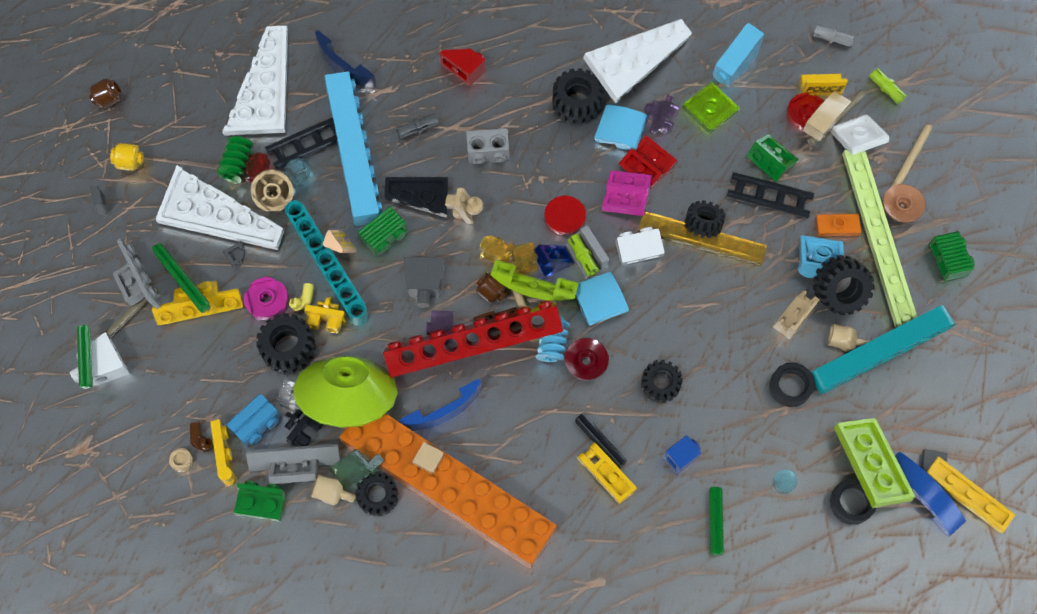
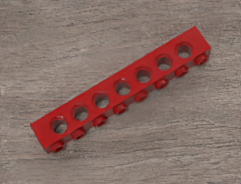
[383,300,563,378]

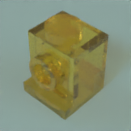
[480,235,514,264]
[512,242,538,275]

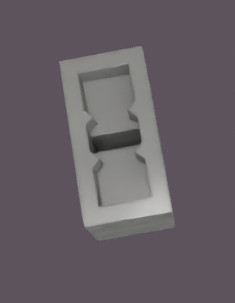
[466,128,509,164]

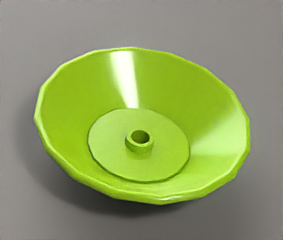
[293,355,398,428]

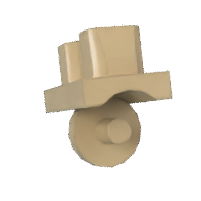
[445,188,483,224]

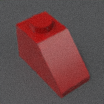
[439,48,486,86]

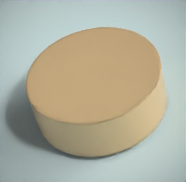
[169,448,194,472]

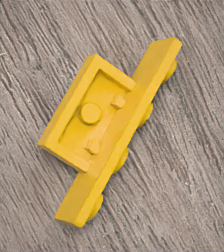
[152,280,243,326]

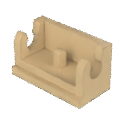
[772,290,820,339]

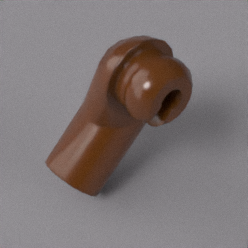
[190,422,213,452]

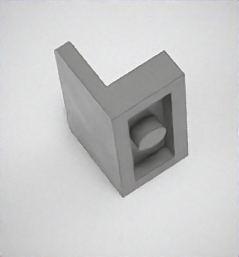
[566,225,610,279]

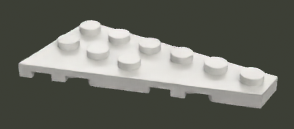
[583,19,692,104]
[223,26,288,135]
[155,165,284,250]

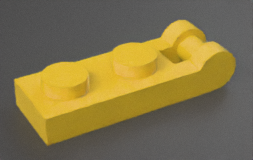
[210,419,237,486]
[577,443,637,505]

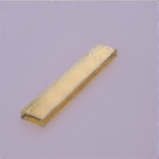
[638,211,767,267]

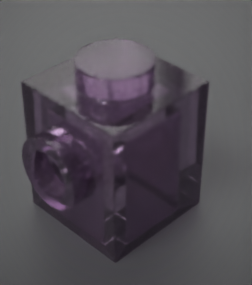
[426,310,455,345]

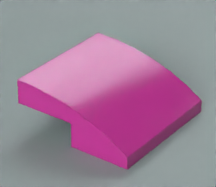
[602,170,652,216]

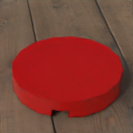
[787,93,824,131]
[544,195,586,236]

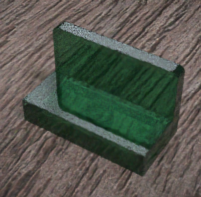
[329,449,384,490]

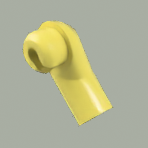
[289,283,314,311]

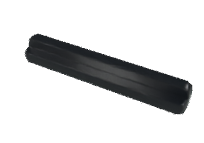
[575,413,627,469]

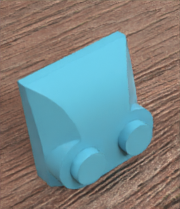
[797,235,844,278]

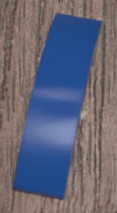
[399,379,481,431]
[895,452,966,536]

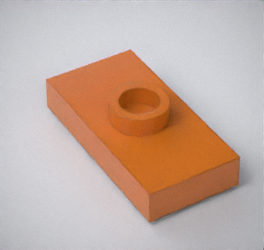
[815,214,861,237]

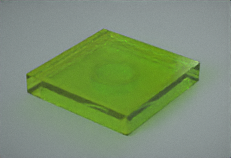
[682,82,740,134]

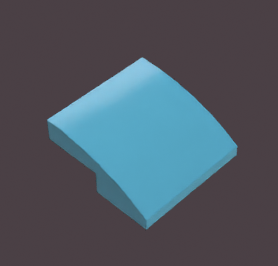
[594,104,648,150]
[575,271,629,326]

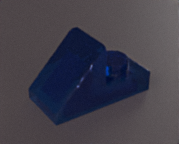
[534,244,575,276]

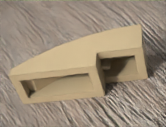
[803,91,852,142]

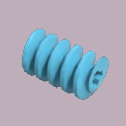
[536,316,570,363]

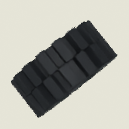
[684,200,726,239]
[641,360,683,403]
[355,472,398,517]

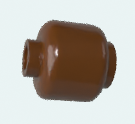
[89,78,122,109]
[475,272,507,304]

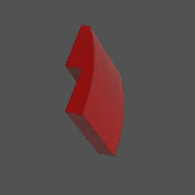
[618,135,678,189]

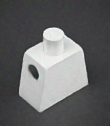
[70,332,130,386]

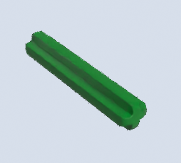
[77,325,93,389]
[709,486,724,556]

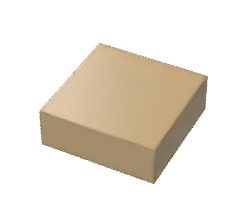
[412,442,444,474]

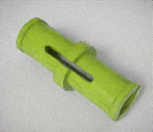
[869,68,907,105]
[567,234,599,276]

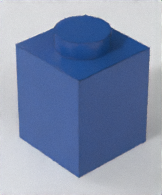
[663,435,701,475]

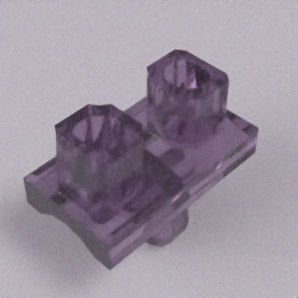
[644,94,680,134]

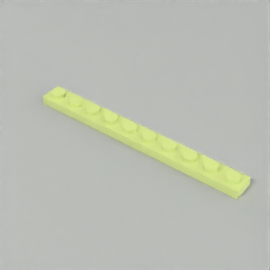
[842,150,917,328]

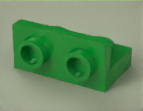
[747,134,799,181]
[233,481,286,522]

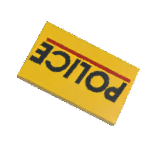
[800,74,848,96]

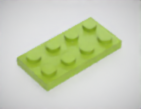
[834,418,915,508]

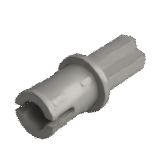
[813,24,854,46]

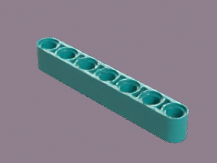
[285,200,369,326]
[811,305,956,395]

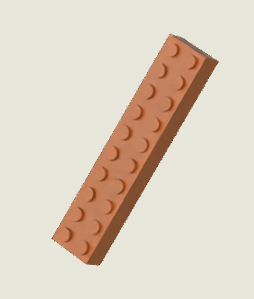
[339,414,557,570]

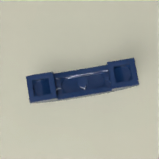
[315,30,377,89]

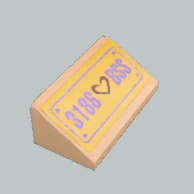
[322,230,357,253]

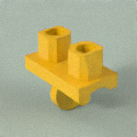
[304,296,347,334]

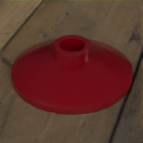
[565,338,609,381]

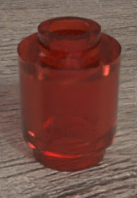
[245,152,271,184]

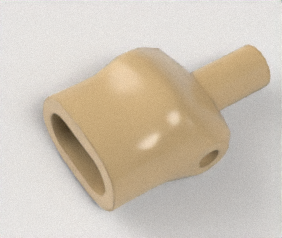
[828,324,870,352]
[311,474,356,505]

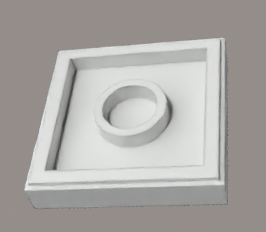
[831,114,889,155]

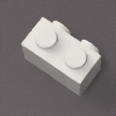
[615,227,665,266]

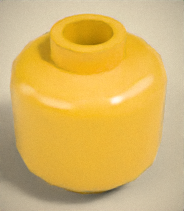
[110,143,143,171]

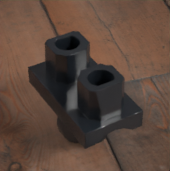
[284,409,323,446]

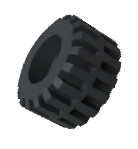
[552,68,604,125]
[812,255,875,315]
[256,313,316,374]

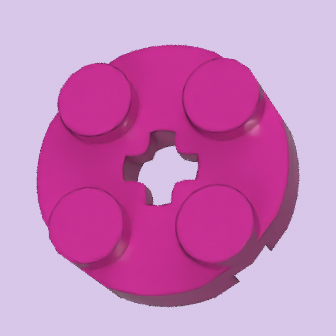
[244,277,289,320]

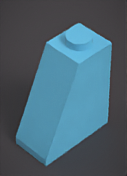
[713,23,764,87]

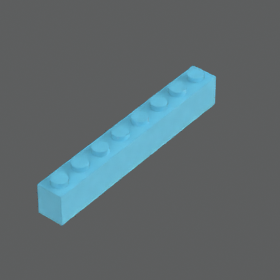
[325,71,382,227]

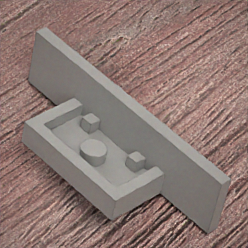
[113,239,161,309]
[246,444,341,484]

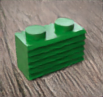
[357,206,408,256]
[929,231,975,282]

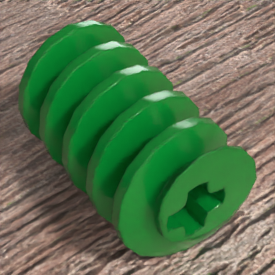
[217,136,254,184]

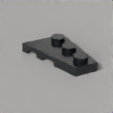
[384,177,448,218]

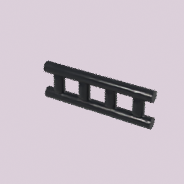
[265,117,338,170]
[726,172,814,219]

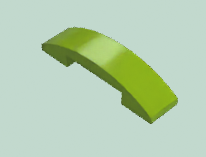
[490,259,579,301]

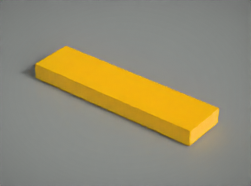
[926,456,1016,534]

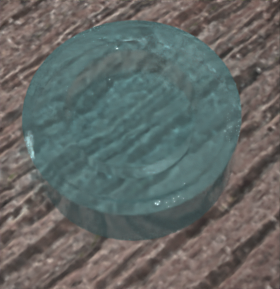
[773,470,797,494]

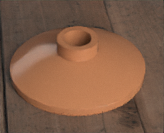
[883,184,926,223]

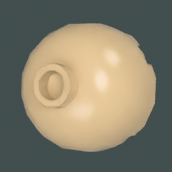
[251,169,294,211]

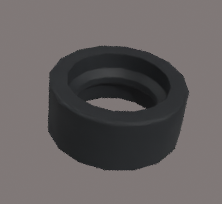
[769,362,815,407]
[830,478,877,525]

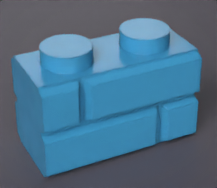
[226,394,281,448]

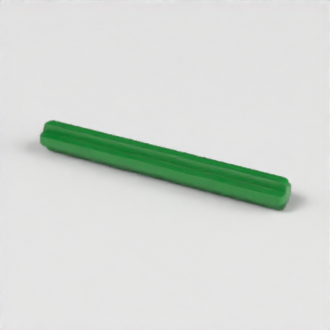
[152,243,211,313]

